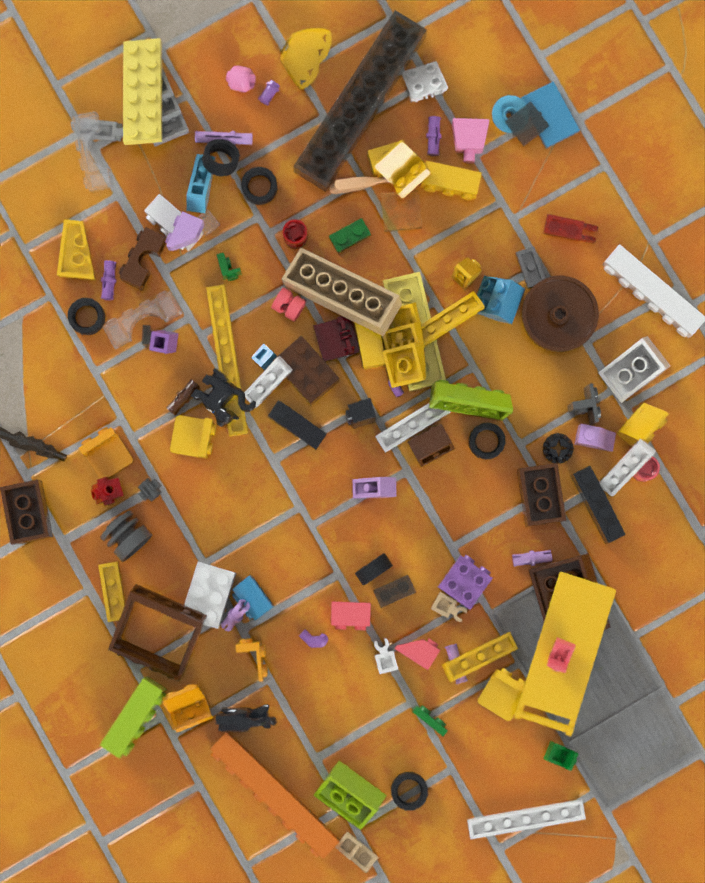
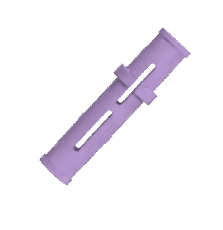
[195,131,253,145]

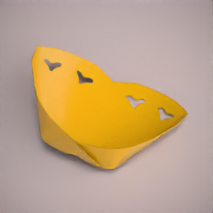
[280,28,332,89]

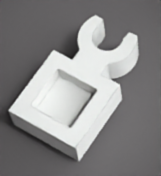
[374,638,398,674]

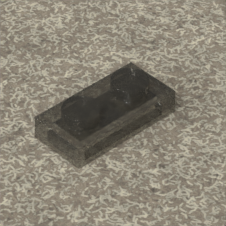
[373,575,416,608]

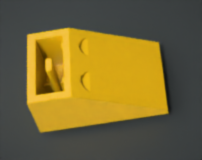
[616,403,669,447]

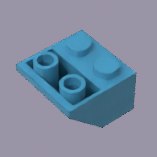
[477,276,525,324]

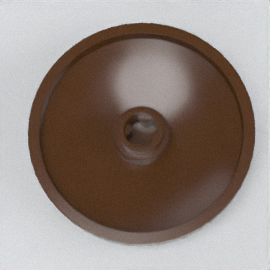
[522,276,599,352]

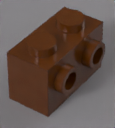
[408,424,455,467]

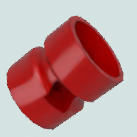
[282,219,308,249]

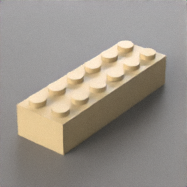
[282,248,402,336]

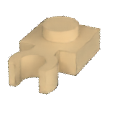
[431,592,467,622]

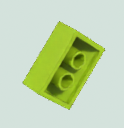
[313,761,387,830]

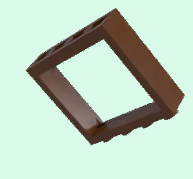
[108,584,207,681]

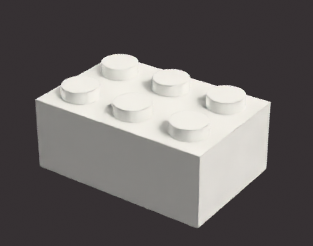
[184,562,236,629]

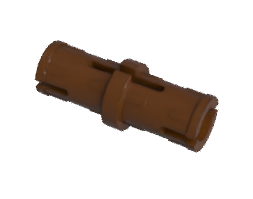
[166,379,200,416]

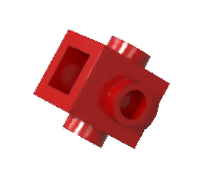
[91,477,124,506]

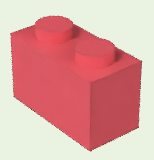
[331,602,371,630]

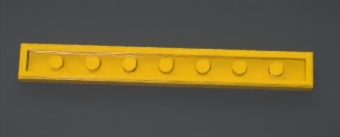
[206,284,248,437]

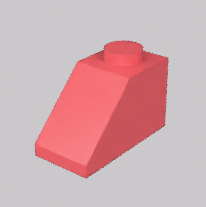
[394,639,440,670]

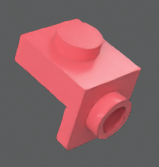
[547,638,575,673]

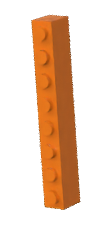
[210,731,340,859]

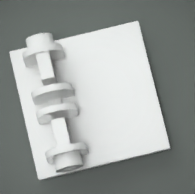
[401,61,448,103]

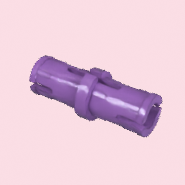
[426,116,441,156]
[101,260,117,300]

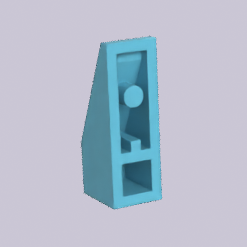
[186,154,215,213]

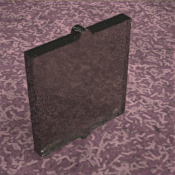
[505,101,549,146]

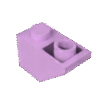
[165,211,205,251]

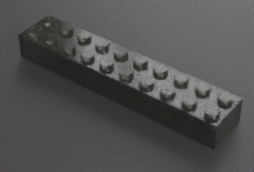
[293,10,427,192]

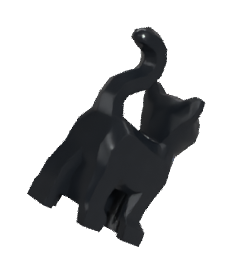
[191,368,256,427]
[216,704,277,732]

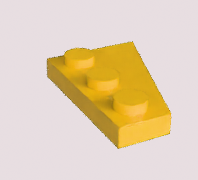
[57,219,96,281]

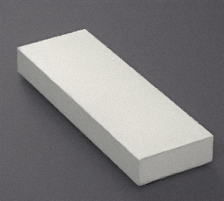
[244,356,293,408]

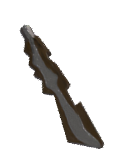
[0,427,67,462]

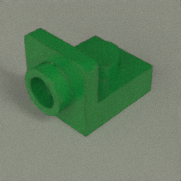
[216,253,242,281]

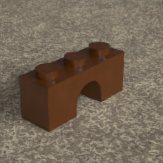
[119,227,167,290]

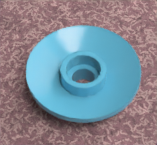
[492,95,529,133]

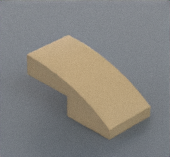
[335,832,379,873]

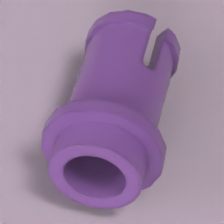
[258,80,280,106]

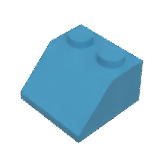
[232,575,274,621]

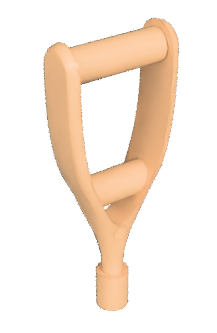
[330,177,390,194]

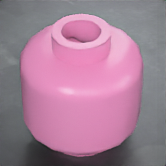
[226,66,256,92]

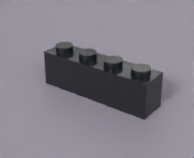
[570,466,626,544]

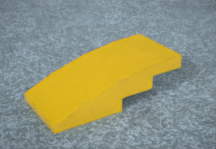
[382,302,426,388]

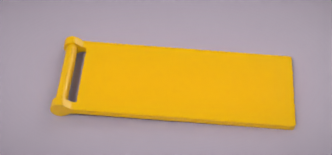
[514,572,616,736]

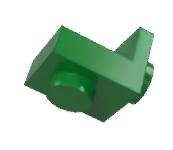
[543,741,578,771]

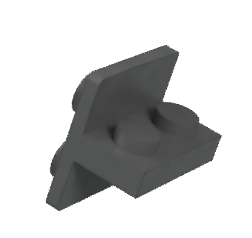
[567,383,601,425]

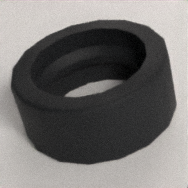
[202,139,240,176]
[241,167,278,205]
[67,298,105,335]
[468,423,506,460]
[355,553,393,586]
[391,772,428,810]

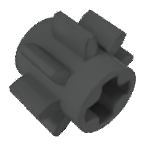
[138,478,162,502]

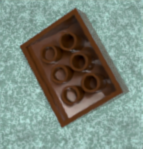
[529,553,611,630]

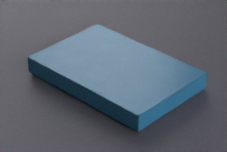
[521,81,580,148]

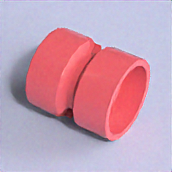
[271,287,307,322]
[633,456,660,482]

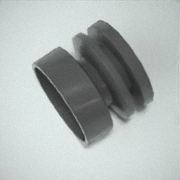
[100,510,152,562]

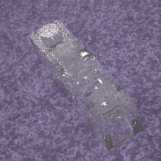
[71,111,114,192]
[102,291,183,349]

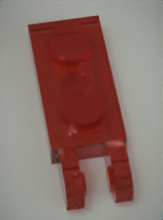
[543,214,598,243]

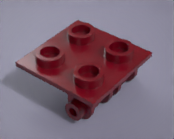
[313,316,360,362]

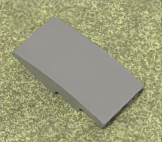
[153,68,190,146]

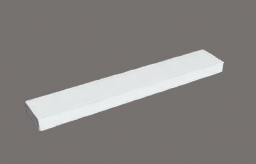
[467,799,586,839]

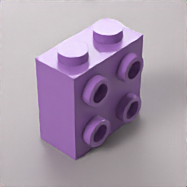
[438,555,492,610]

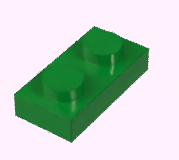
[329,218,371,253]
[412,705,448,737]

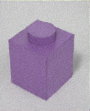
[149,330,179,354]

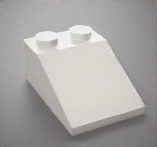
[598,336,671,403]

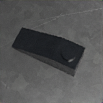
[268,400,327,450]

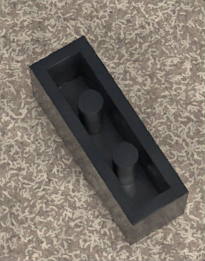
[345,398,376,429]

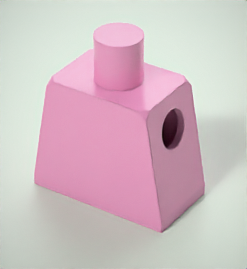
[452,118,489,163]

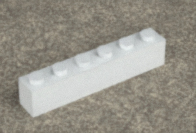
[602,244,705,338]

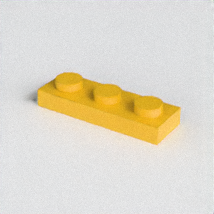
[98,561,125,622]

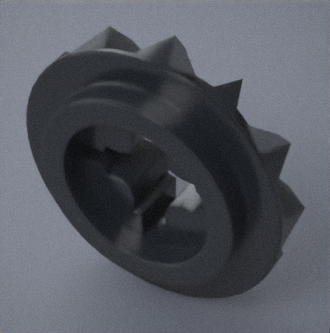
[543,433,574,464]

